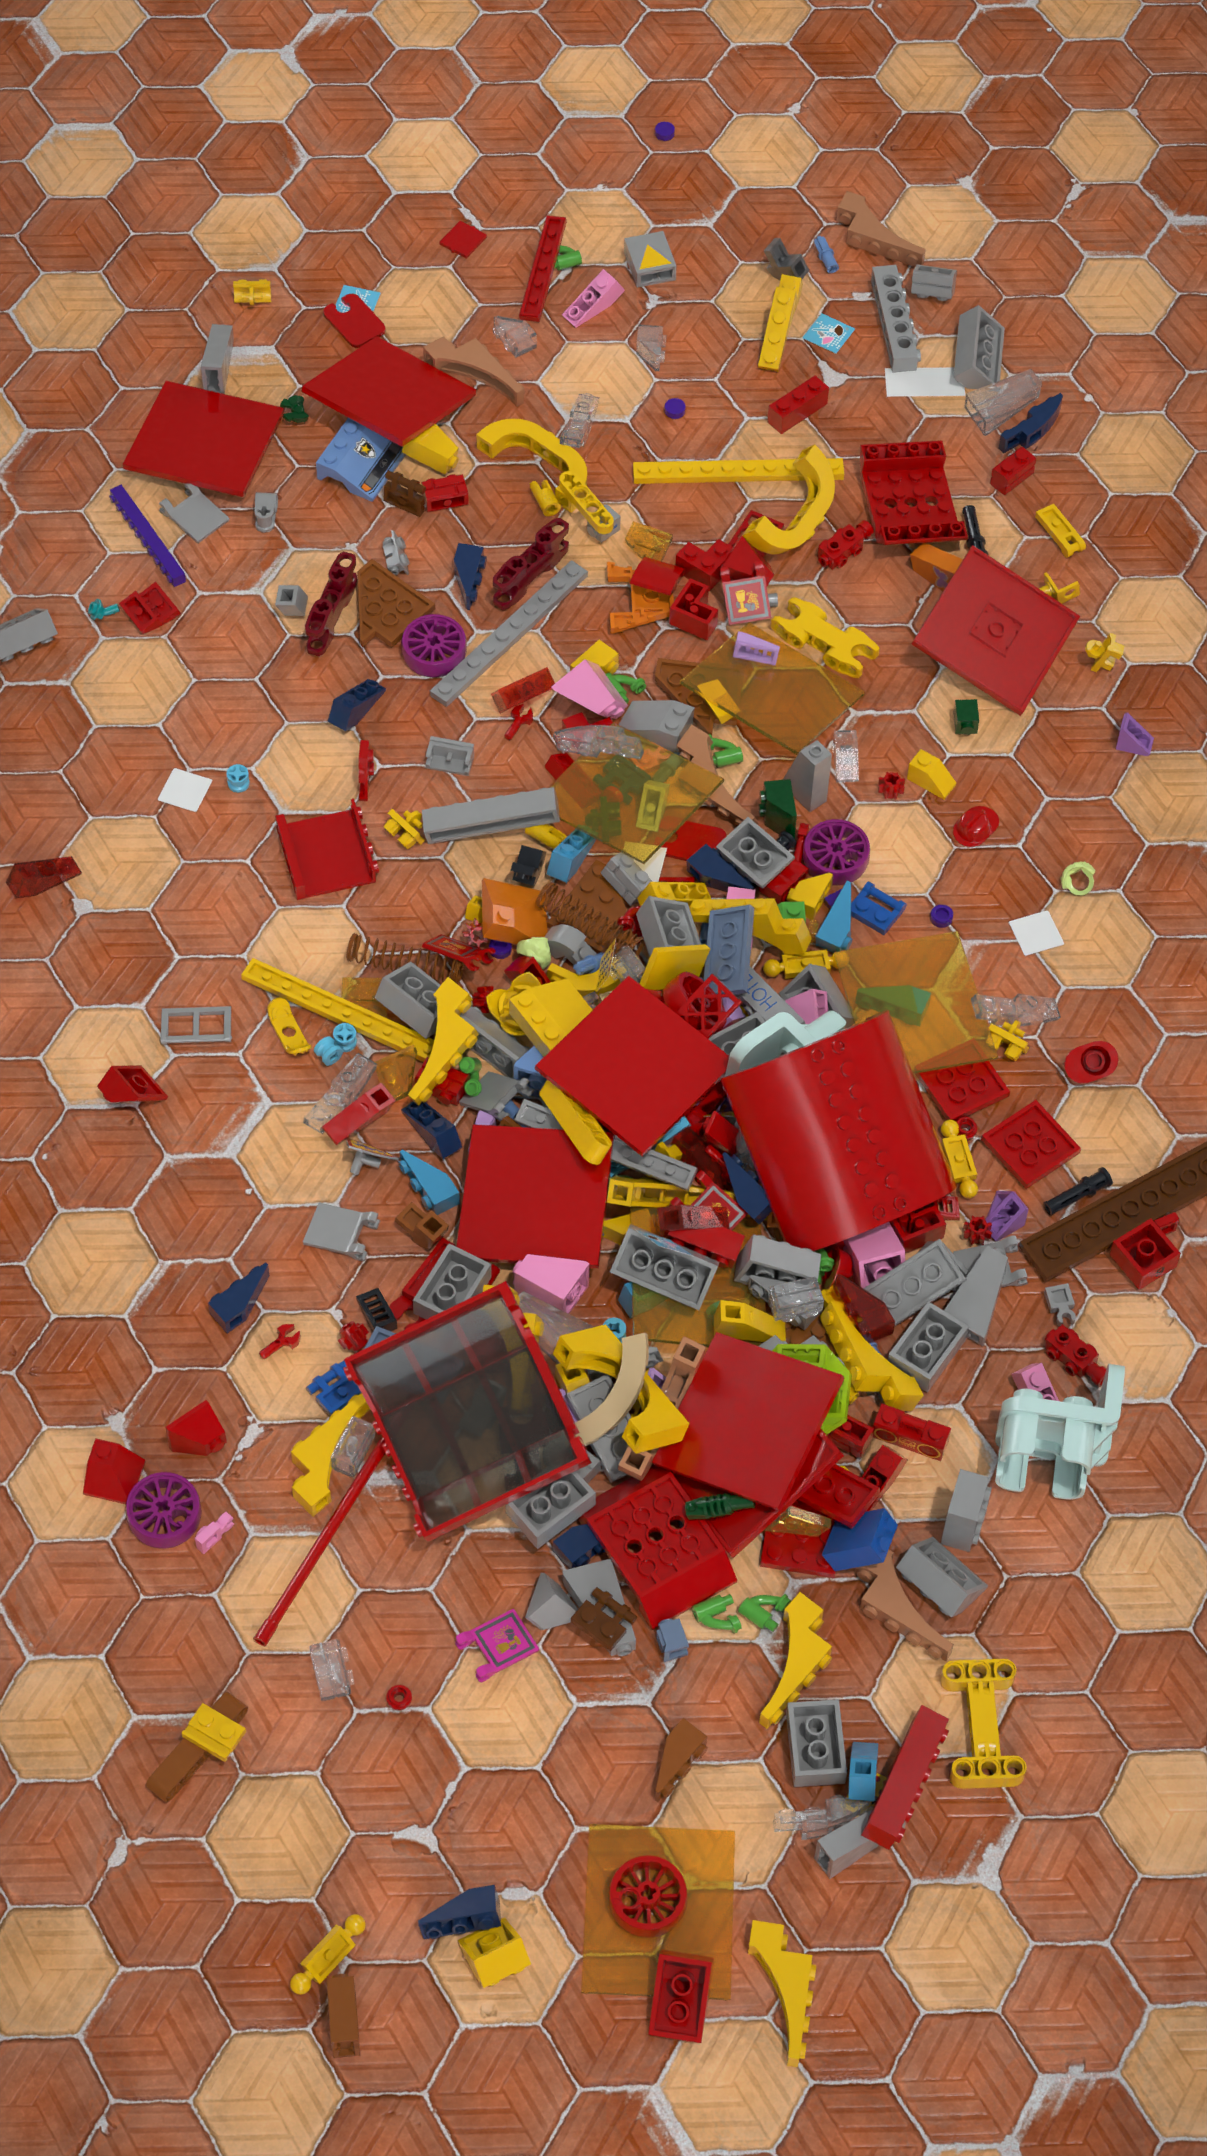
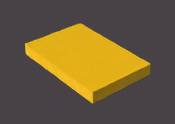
[639,944,710,990]

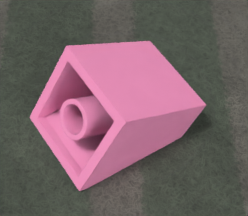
[552,659,628,719]
[843,1222,906,1299]
[513,1254,589,1322]

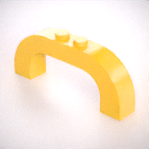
[476,419,587,513]
[742,444,835,554]

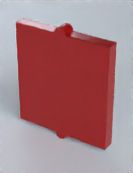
[439,221,487,259]

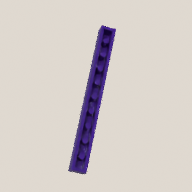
[109,484,186,587]

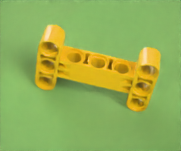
[940,1659,1027,1789]

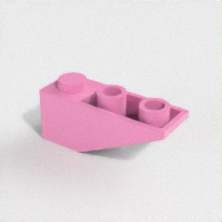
[562,269,625,328]
[1011,1363,1059,1401]

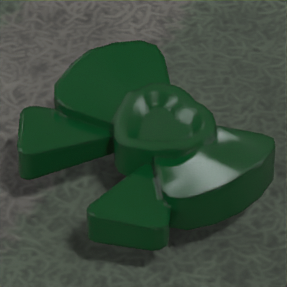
[280,395,309,423]

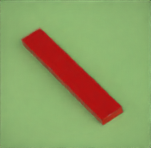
[519,215,567,322]

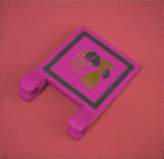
[455,1608,539,1683]

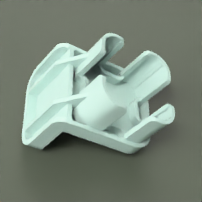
[723,1011,846,1091]
[995,1364,1125,1500]

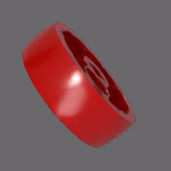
[663,972,727,1035]
[608,1855,688,1938]

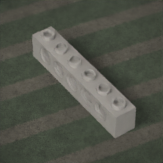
[871,265,921,373]

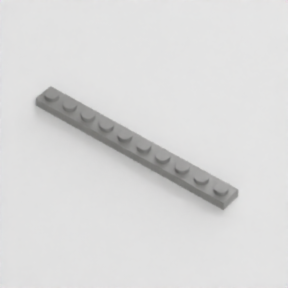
[430,560,588,707]

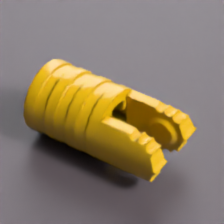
[529,480,561,516]
[525,824,568,849]

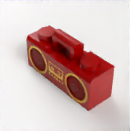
[873,1403,951,1461]

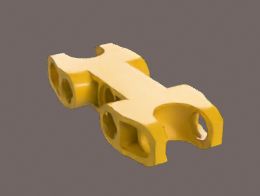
[771,597,880,678]

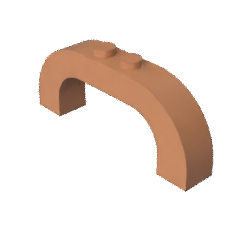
[618,1337,706,1481]

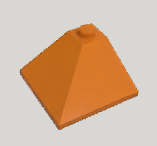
[482,878,547,945]

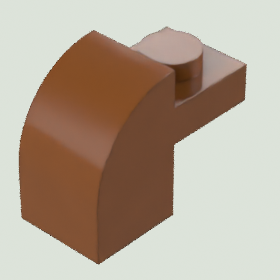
[395,1202,449,1249]

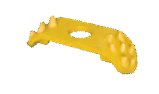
[267,997,312,1056]

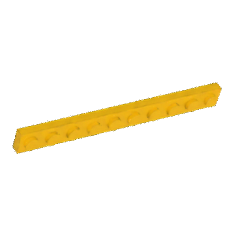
[633,458,844,484]
[241,958,434,1062]

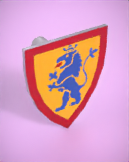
[346,1138,399,1175]

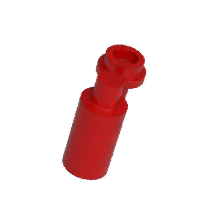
[617,906,643,943]

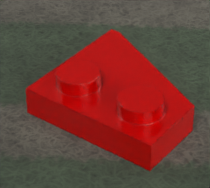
[359,740,375,801]

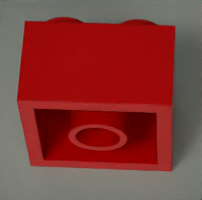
[1110,1218,1181,1290]

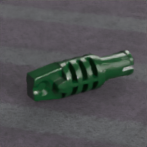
[685,1493,756,1519]

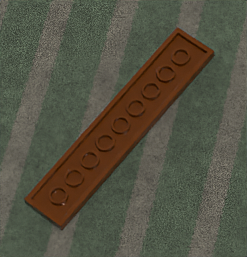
[1019,1141,1207,1282]

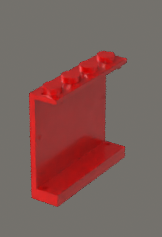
[275,798,379,900]

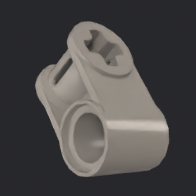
[254,492,278,533]

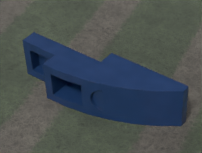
[998,393,1063,454]

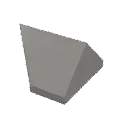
[525,1573,578,1630]

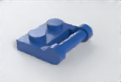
[851,881,907,935]

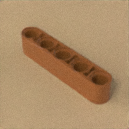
[146,1692,248,1803]

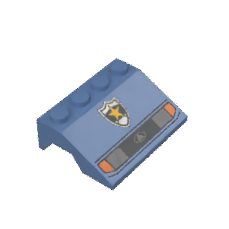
[316,418,406,502]

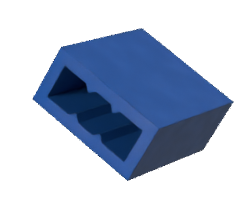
[822,1508,898,1571]

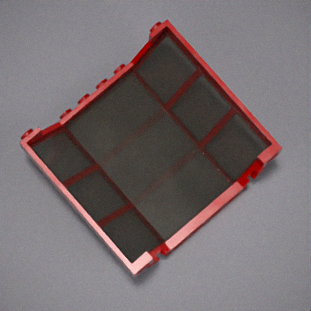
[343,1281,592,1542]

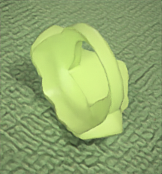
[1061,861,1096,896]
[516,937,551,970]

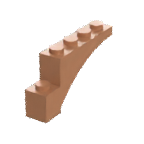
[837,191,926,267]
[423,336,525,407]
[676,724,759,825]
[855,1550,954,1661]

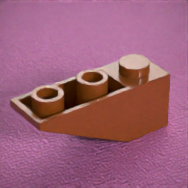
[655,1718,708,1802]

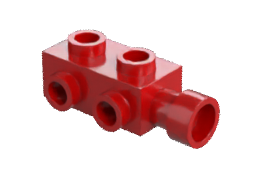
[817,520,874,570]
[1045,1324,1107,1387]

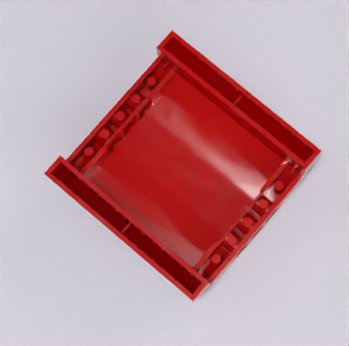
[721,1010,957,1251]

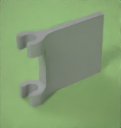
[159,483,230,543]
[459,1071,534,1121]
[303,1203,380,1261]
[953,1236,1028,1287]

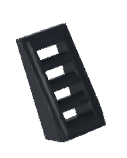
[356,1288,398,1332]

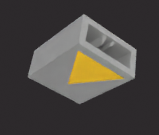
[624,231,677,288]

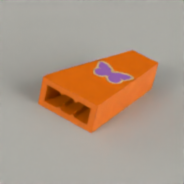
[910,543,963,591]

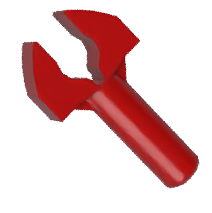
[504,704,533,740]
[794,823,809,863]
[705,1145,731,1181]
[259,1324,301,1359]

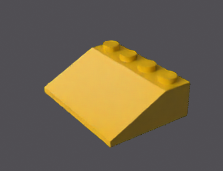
[509,978,593,1057]

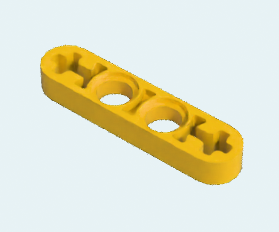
[559,471,614,534]

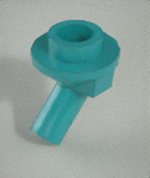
[88,599,120,620]

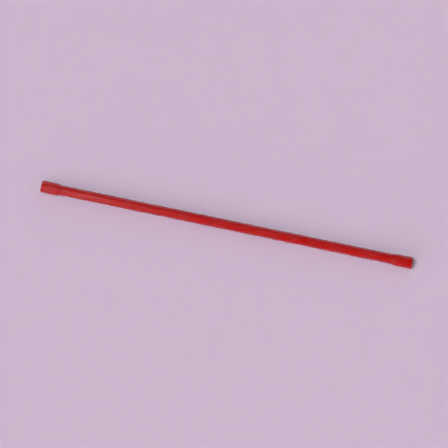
[253,1264,500,1647]

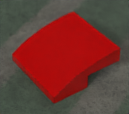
[630,557,685,596]
[119,582,181,634]

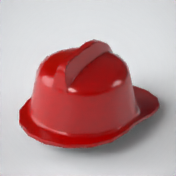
[953,806,999,847]
[1064,1041,1119,1083]
[822,1244,854,1290]

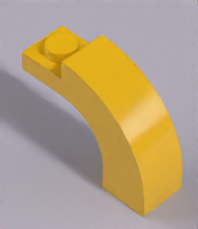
[547,956,630,1003]

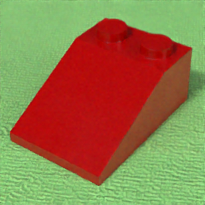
[648,1949,715,2043]

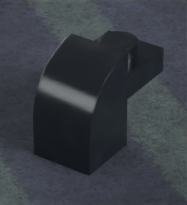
[510,845,547,886]

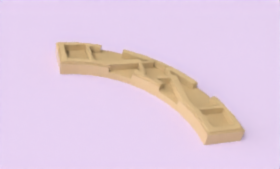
[565,1333,649,1451]

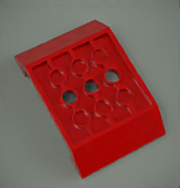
[860,440,968,545]
[578,1465,738,1630]

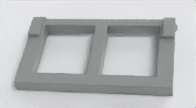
[160,1006,232,1044]

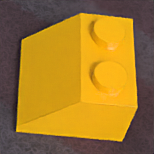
[457,1917,531,1988]

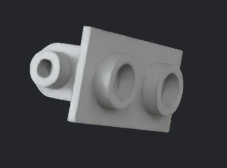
[382,530,410,575]

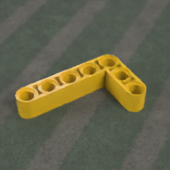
[539,1080,612,1165]

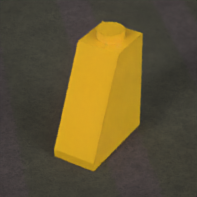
[402,424,459,475]

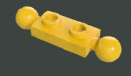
[763,949,849,979]
[941,1120,978,1198]
[290,1914,366,1995]

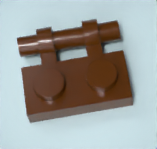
[383,470,426,517]
[571,1587,637,1651]

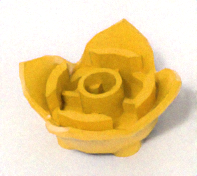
[486,972,541,1036]

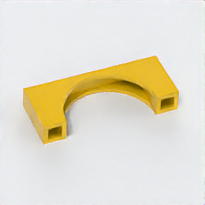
[553,1324,690,1454]

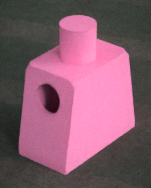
[785,989,828,1024]

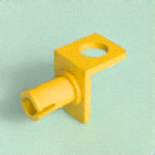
[1039,572,1080,604]

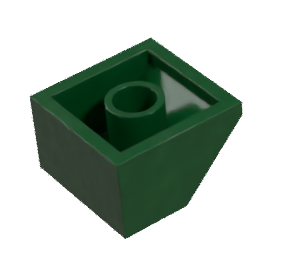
[758,779,797,838]

